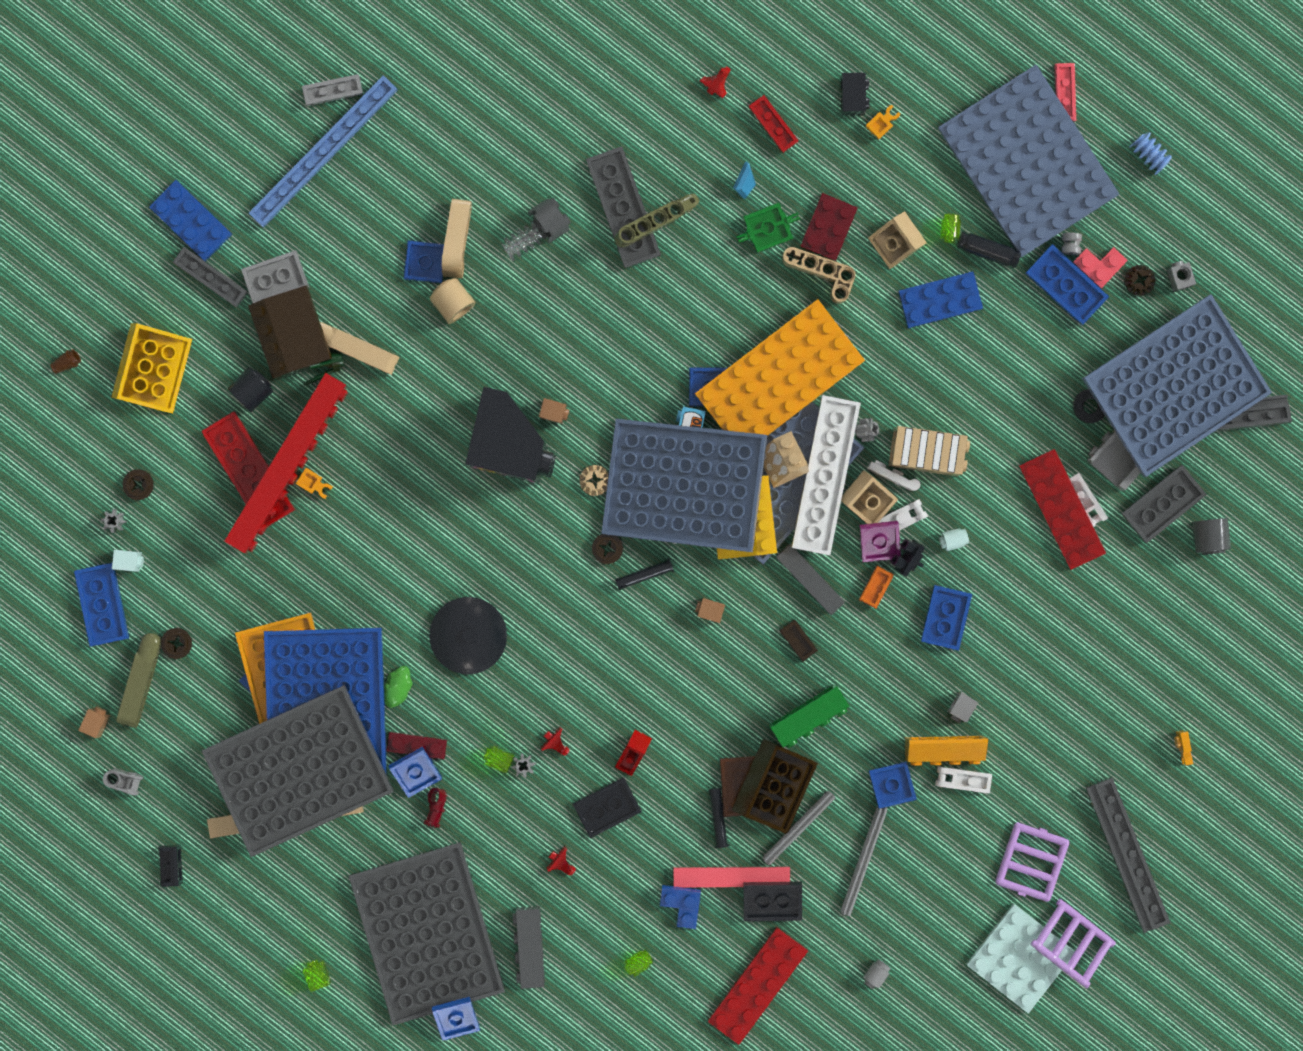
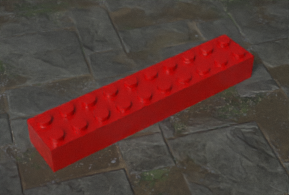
[224,373,348,554]

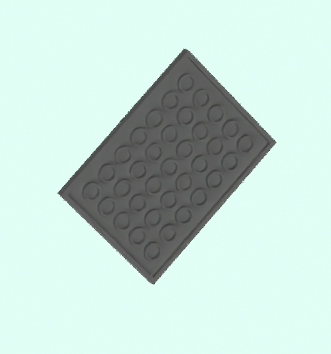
[202,685,394,857]
[349,842,505,1025]

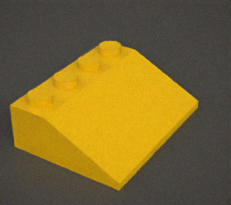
[111,323,192,414]
[717,475,777,560]

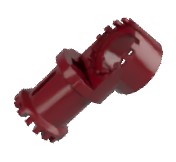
[424,788,447,828]

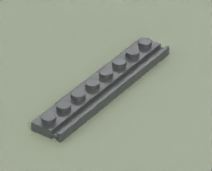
[1214,395,1292,432]
[1085,777,1171,933]

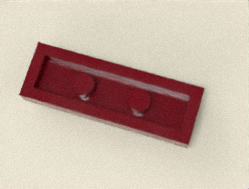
[387,732,448,759]

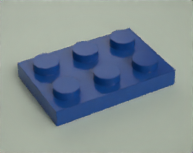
[921,585,972,651]

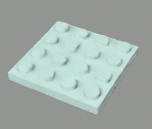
[966,903,1075,1014]

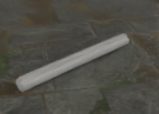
[841,805,888,916]

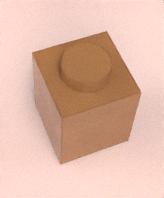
[539,398,569,424]
[695,598,725,623]
[78,707,110,738]

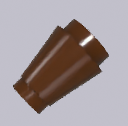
[50,349,81,374]

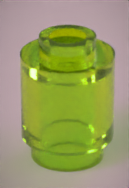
[940,214,961,243]
[624,949,654,977]

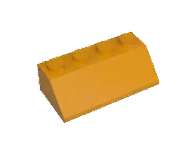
[905,736,988,766]

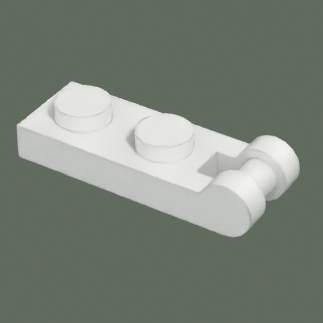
[866,460,920,491]
[1070,473,1108,527]
[878,499,928,531]
[935,766,992,794]

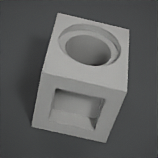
[1166,261,1196,292]
[947,692,978,723]

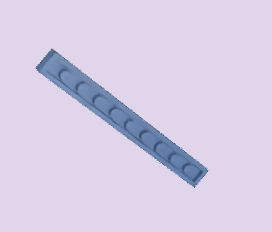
[249,75,398,228]

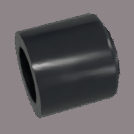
[227,367,274,413]

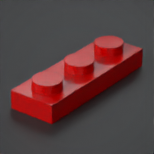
[748,95,799,153]

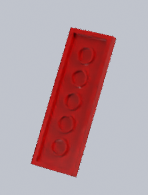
[201,411,295,527]
[1019,449,1106,570]
[708,927,808,1045]

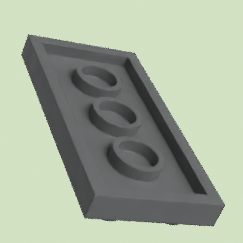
[1121,465,1207,544]

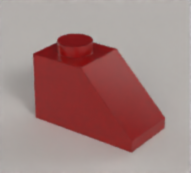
[615,729,652,776]

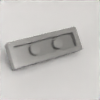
[302,74,363,106]

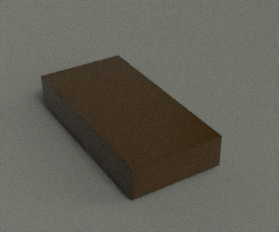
[779,619,818,662]

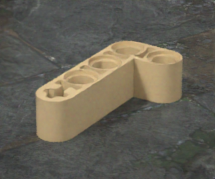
[442,199,472,279]
[782,247,856,304]

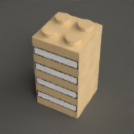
[888,426,970,476]

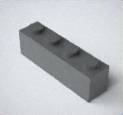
[513,906,545,989]

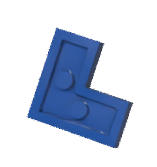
[660,885,701,929]

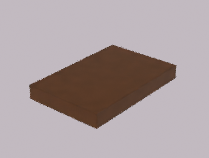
[720,756,755,817]

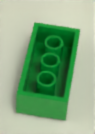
[769,684,850,748]

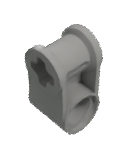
[103,768,144,795]

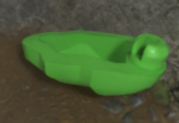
[384,666,413,708]

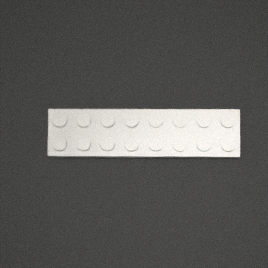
[791,395,861,555]

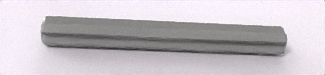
[762,791,835,865]

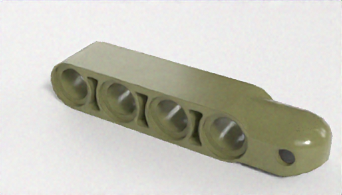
[614,193,700,248]
[117,633,161,728]

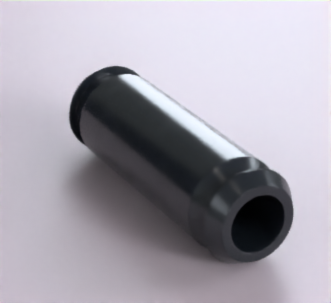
[957,231,1021,268]

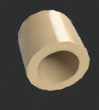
[430,278,476,324]

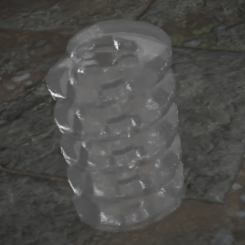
[500,221,543,261]

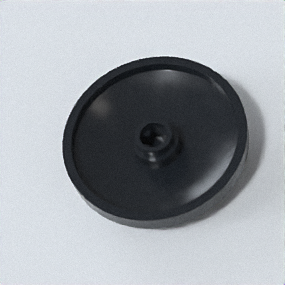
[429,597,507,674]

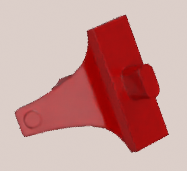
[700,66,731,99]
[541,727,570,756]
[547,846,576,876]

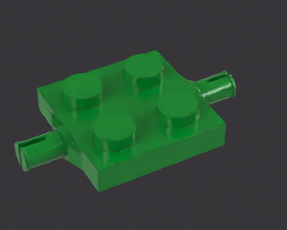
[736,203,800,253]

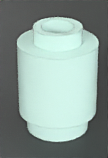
[939,528,969,551]

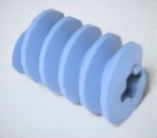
[1129,132,1172,175]

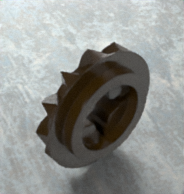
[1124,264,1156,296]
[123,469,154,500]
[592,534,623,564]
[161,628,193,659]

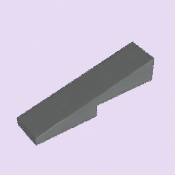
[776,543,845,615]

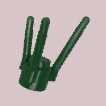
[304,350,344,386]

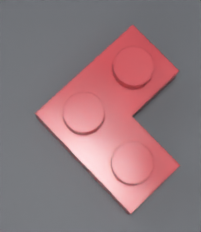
[1072,247,1128,289]

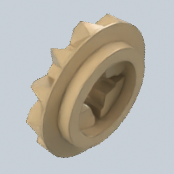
[580,465,609,496]

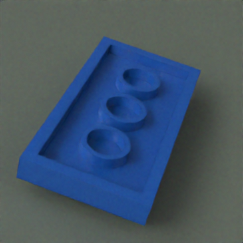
[149,180,232,262]
[1025,244,1109,326]
[898,271,983,329]
[74,563,129,647]

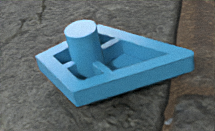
[733,162,756,199]

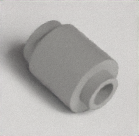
[863,959,891,989]

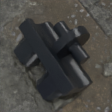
[890,539,925,577]

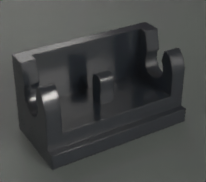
[158,845,183,887]

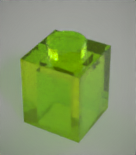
[483,745,515,773]
[302,959,331,992]

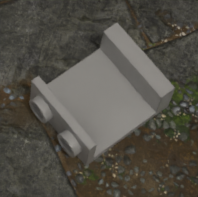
[1087,431,1141,491]

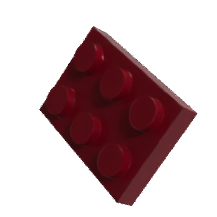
[800,193,858,262]

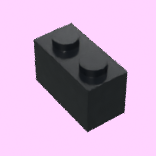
[841,73,869,115]

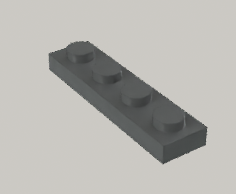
[173,247,248,307]

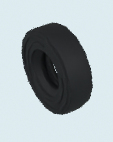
[1073,389,1105,423]

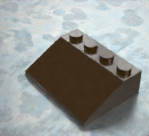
[248,285,332,379]
[732,739,818,834]

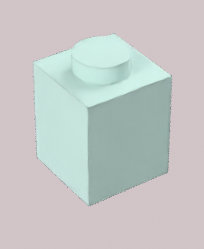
[112,550,144,572]

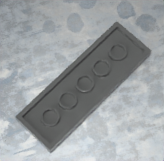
[586,146,661,269]

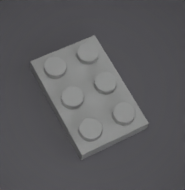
[241,250,310,303]

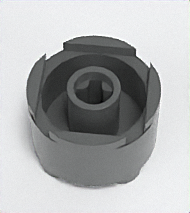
[528,198,571,244]

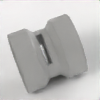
[1061,233,1082,255]

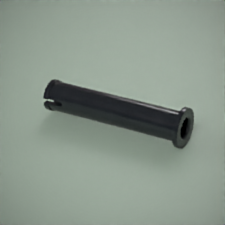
[615,558,674,591]
[708,788,730,848]

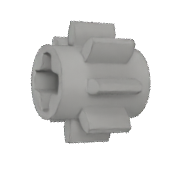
[855,418,879,442]
[101,509,127,533]
[511,753,536,778]

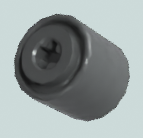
[1192,518,1231,555]

